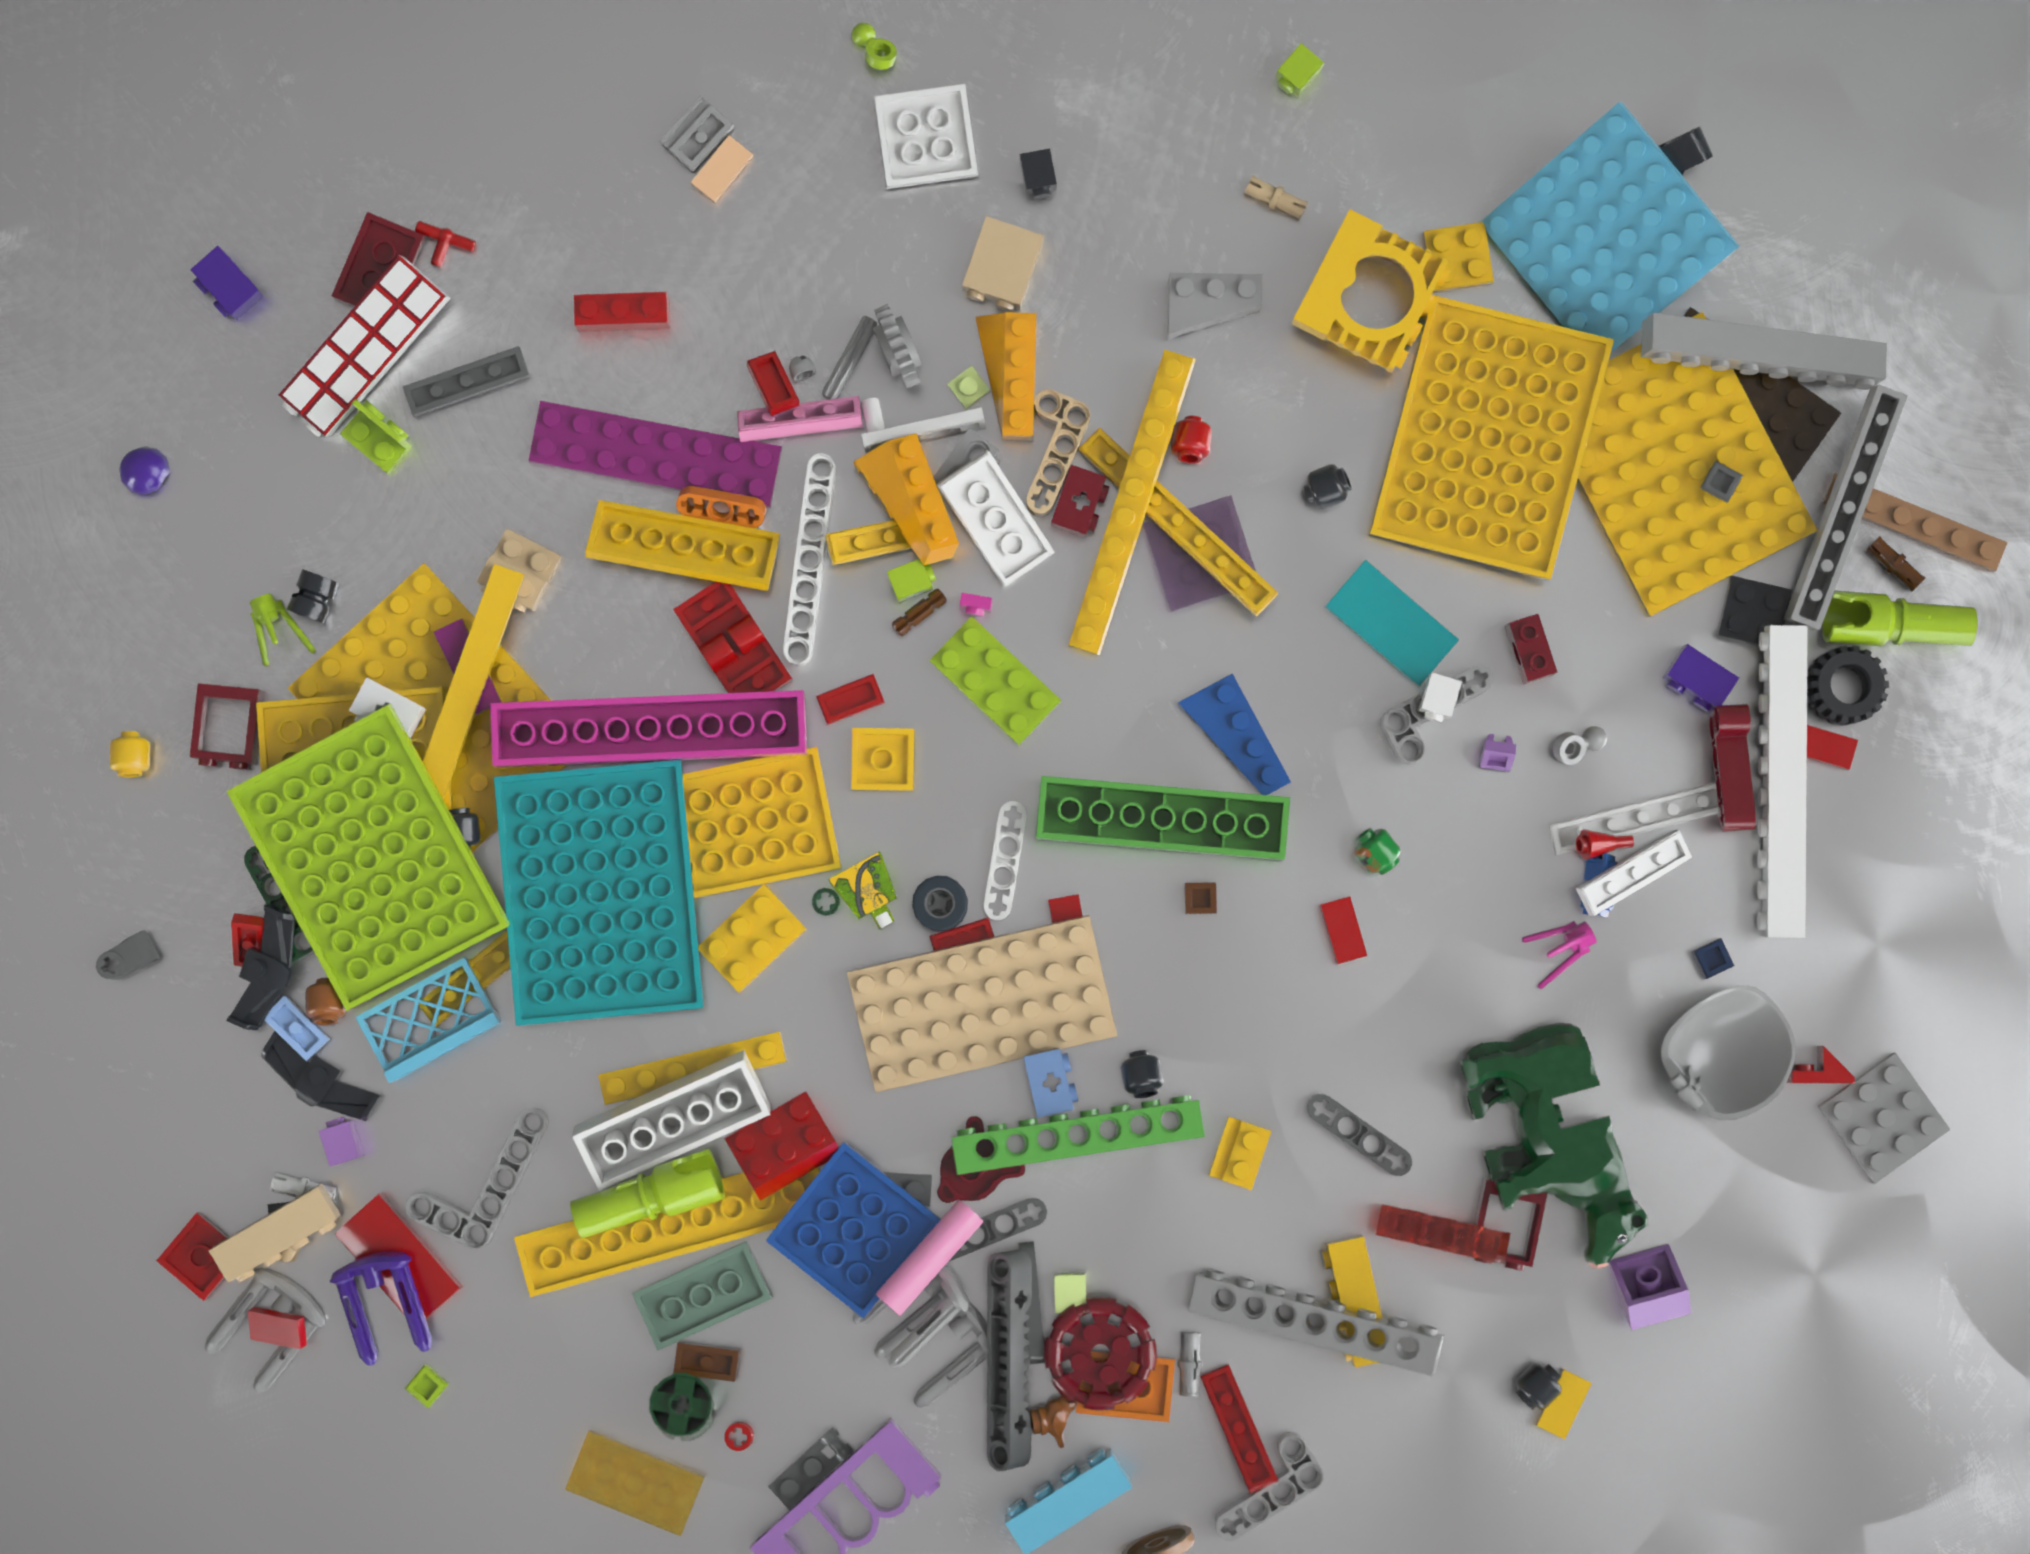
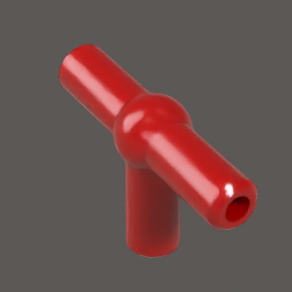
[415,221,476,267]

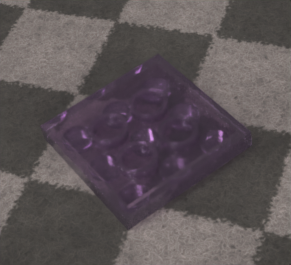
[1143,495,1256,612]

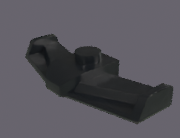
[226,904,295,1030]
[261,1031,382,1121]

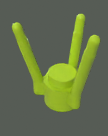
[249,593,316,666]

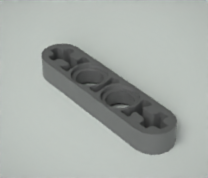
[1307,1094,1412,1176]
[949,1197,1047,1261]
[1018,1241,1044,1365]

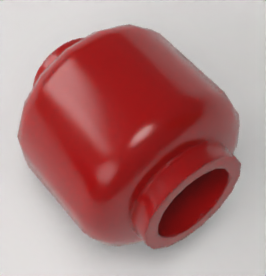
[1171,415,1212,464]

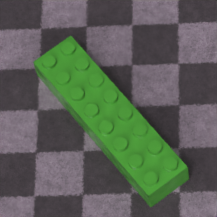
[1036,776,1290,861]

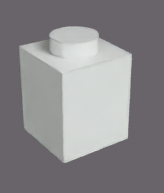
[1418,672,1462,723]

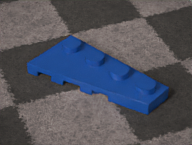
[1178,673,1291,795]

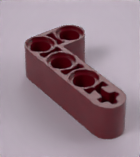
[1709,704,1756,832]

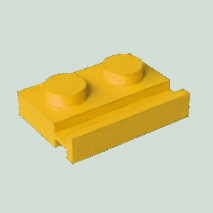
[1209,1116,1271,1190]

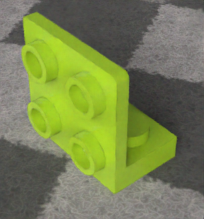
[340,399,412,475]

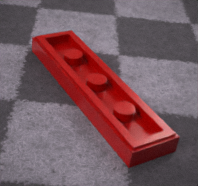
[1200,1364,1279,1494]

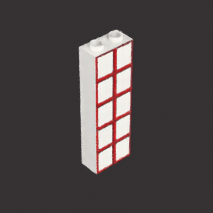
[278,255,451,437]

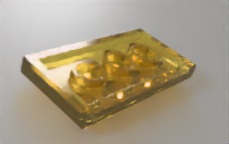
[565,1430,705,1536]

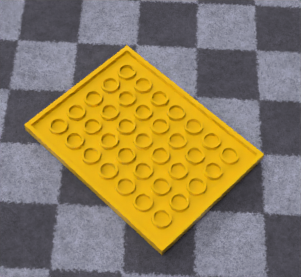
[1370,295,1614,580]
[1578,312,1818,617]
[288,563,568,854]

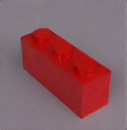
[574,292,671,332]

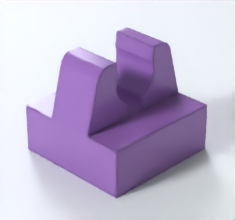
[1480,734,1516,772]

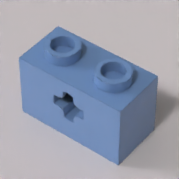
[1024,1048,1079,1118]

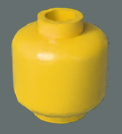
[110,731,150,778]

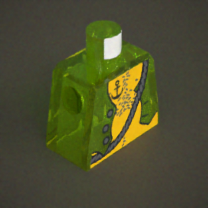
[828,851,898,930]

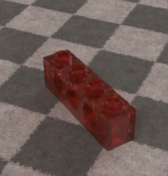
[1375,1204,1511,1264]

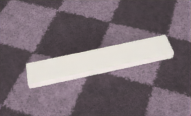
[1548,782,1719,855]

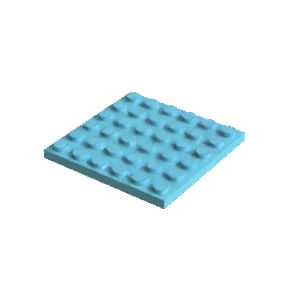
[1481,101,1740,353]

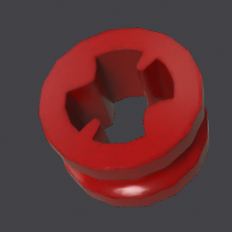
[724,1422,754,1451]

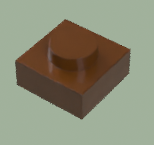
[1185,882,1217,914]

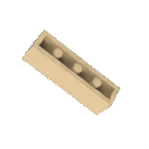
[209,1183,341,1283]

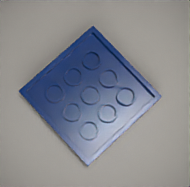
[766,1142,941,1319]

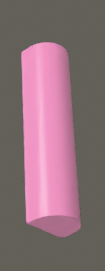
[737,396,863,442]
[875,1200,983,1316]

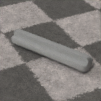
[822,316,877,399]

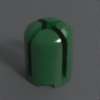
[649,1373,714,1441]

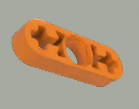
[676,486,767,528]

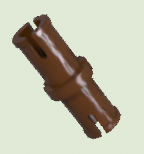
[1866,536,1926,592]

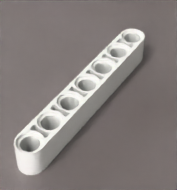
[783,453,836,667]

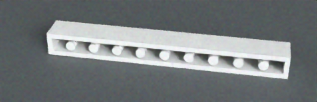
[1757,625,1807,938]

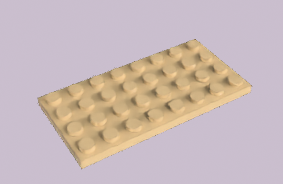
[847,915,1117,1093]

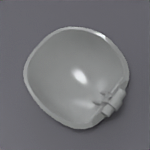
[1661,985,1796,1120]

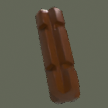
[892,588,947,636]

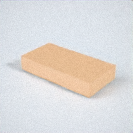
[691,135,753,203]

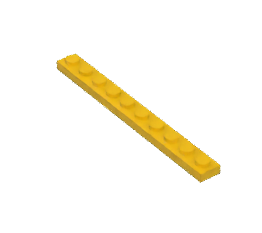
[1069,349,1196,655]

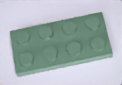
[632,1241,772,1351]

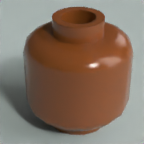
[305,978,346,1025]

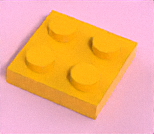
[1423,222,1494,293]
[851,728,915,791]

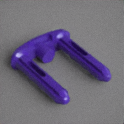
[330,1251,432,1366]

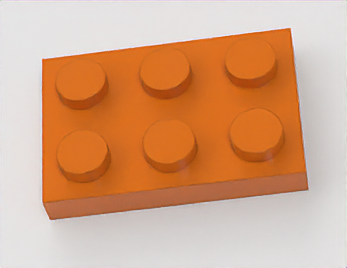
[1076,1350,1175,1422]

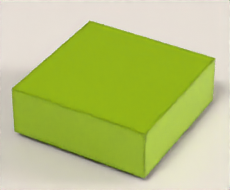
[404,1364,450,1409]

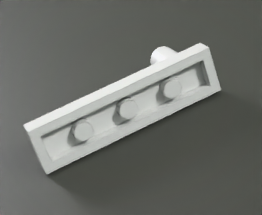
[861,398,986,454]

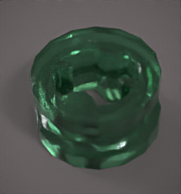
[812,888,840,916]

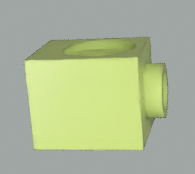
[1054,1273,1086,1313]

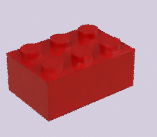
[724,1091,839,1201]

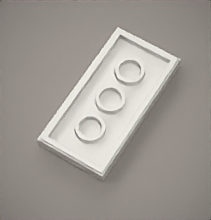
[936,450,1055,587]

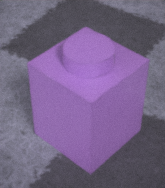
[319,1117,365,1167]

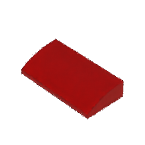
[335,1193,463,1319]

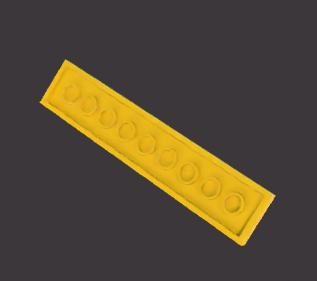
[514,1167,820,1297]

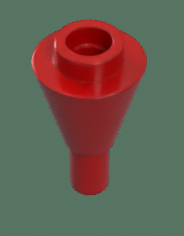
[1575,829,1634,860]

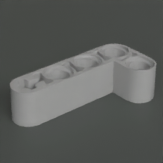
[1380,665,1494,764]
[1214,1432,1324,1541]

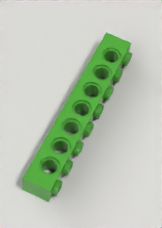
[951,1095,1205,1175]

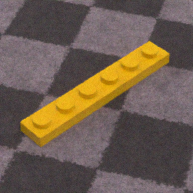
[598,1031,787,1105]

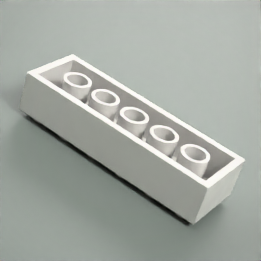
[572,1050,770,1191]

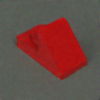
[231,913,264,967]
[1786,1046,1855,1084]

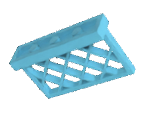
[355,957,503,1083]

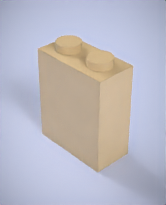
[962,216,1044,312]

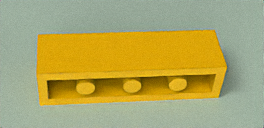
[1321,1235,1386,1368]

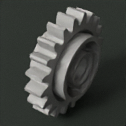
[873,304,922,388]

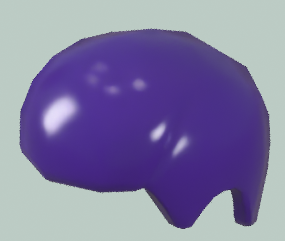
[119,446,170,495]

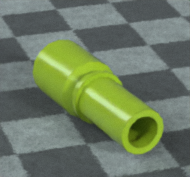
[1821,590,1978,646]
[570,1149,725,1239]

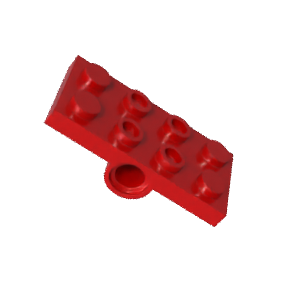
[673,581,793,693]

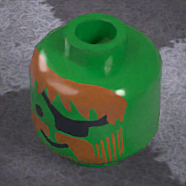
[1354,828,1401,875]

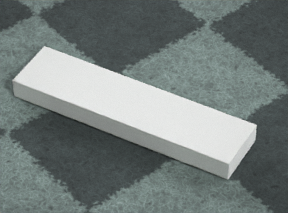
[1576,830,1692,916]

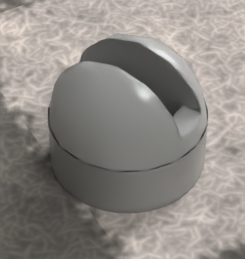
[789,355,816,381]

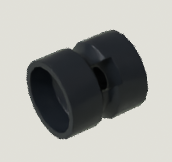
[286,569,340,624]

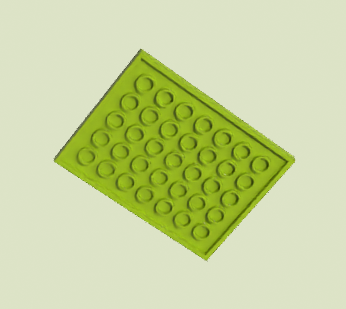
[226,704,511,1011]

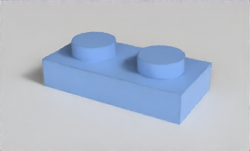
[265,995,330,1061]

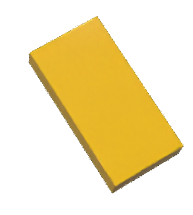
[1535,1368,1592,1440]

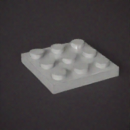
[1818,1053,1951,1184]

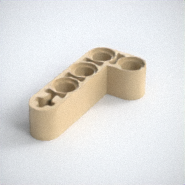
[1026,389,1091,517]

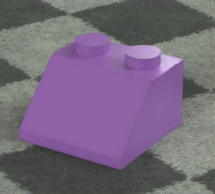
[1609,1244,1691,1330]

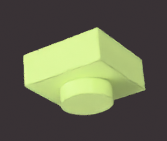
[947,366,990,410]

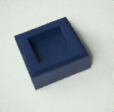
[1692,938,1734,979]

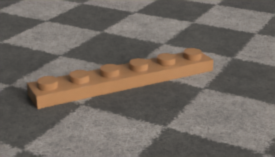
[1822,473,2008,572]

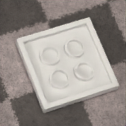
[874,84,978,189]

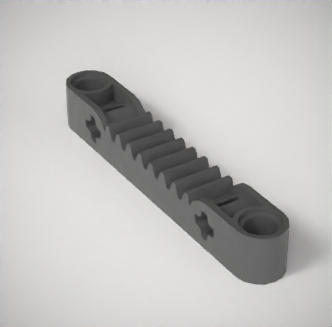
[987,1249,1032,1472]

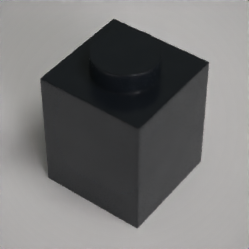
[1020,148,1057,199]

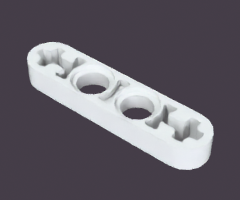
[984,801,1027,921]

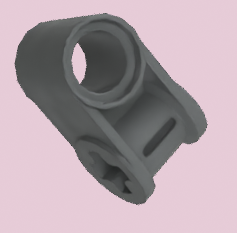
[96,930,160,980]

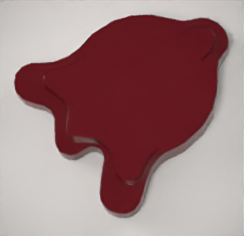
[937,1116,1025,1203]

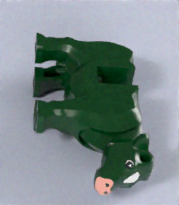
[1459,1023,1648,1269]

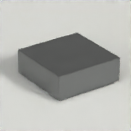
[1700,461,1743,503]

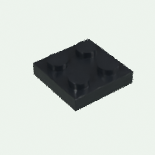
[1716,575,1792,646]

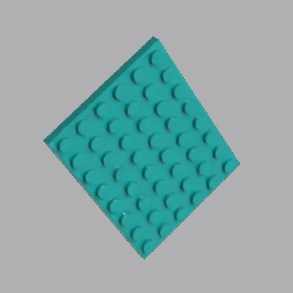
[494,760,704,1026]

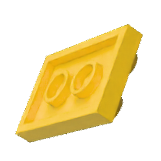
[698,884,807,993]

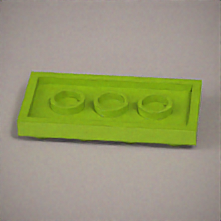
[929,616,1061,745]

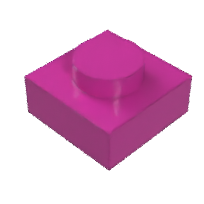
[960,593,993,617]

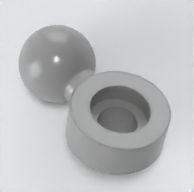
[1553,726,1607,765]

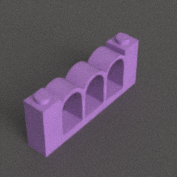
[750,1418,941,1554]

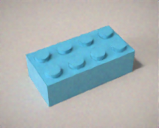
[1005,1448,1132,1554]

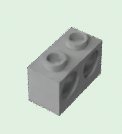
[933,428,1001,484]

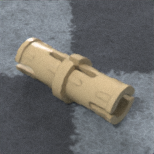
[1244,176,1308,220]

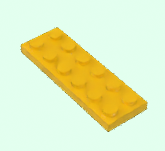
[585,500,780,591]

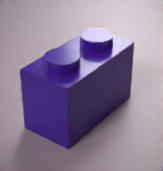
[190,245,264,320]
[1662,644,1739,712]

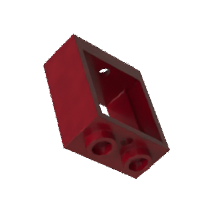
[189,683,265,770]
[1468,1179,1548,1271]

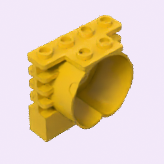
[1292,209,1451,373]

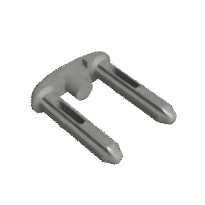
[853,1265,969,1369]
[205,1268,325,1392]
[874,1289,987,1408]

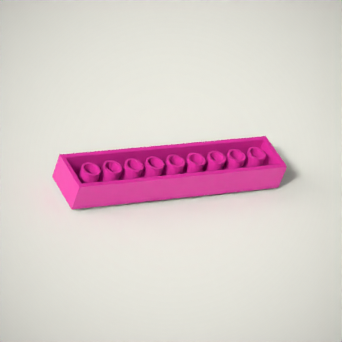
[490,690,808,768]

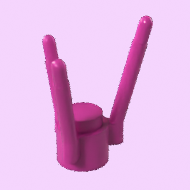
[1522,921,1597,989]

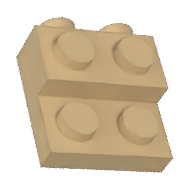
[477,528,562,613]

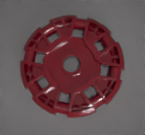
[1044,1296,1157,1411]

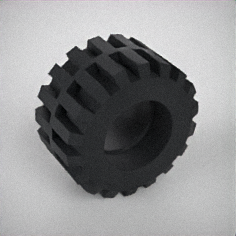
[1807,646,1889,726]

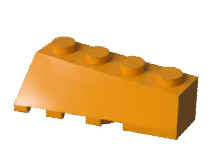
[975,312,1037,441]
[853,433,959,565]

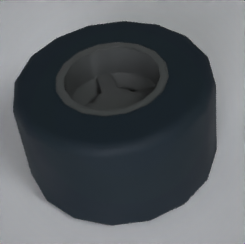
[912,875,968,931]

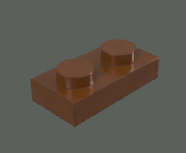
[673,1342,740,1382]

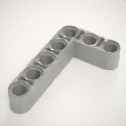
[405,1107,549,1249]

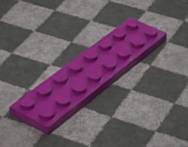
[528,401,782,508]

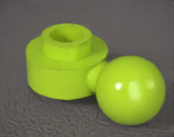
[851,22,897,70]

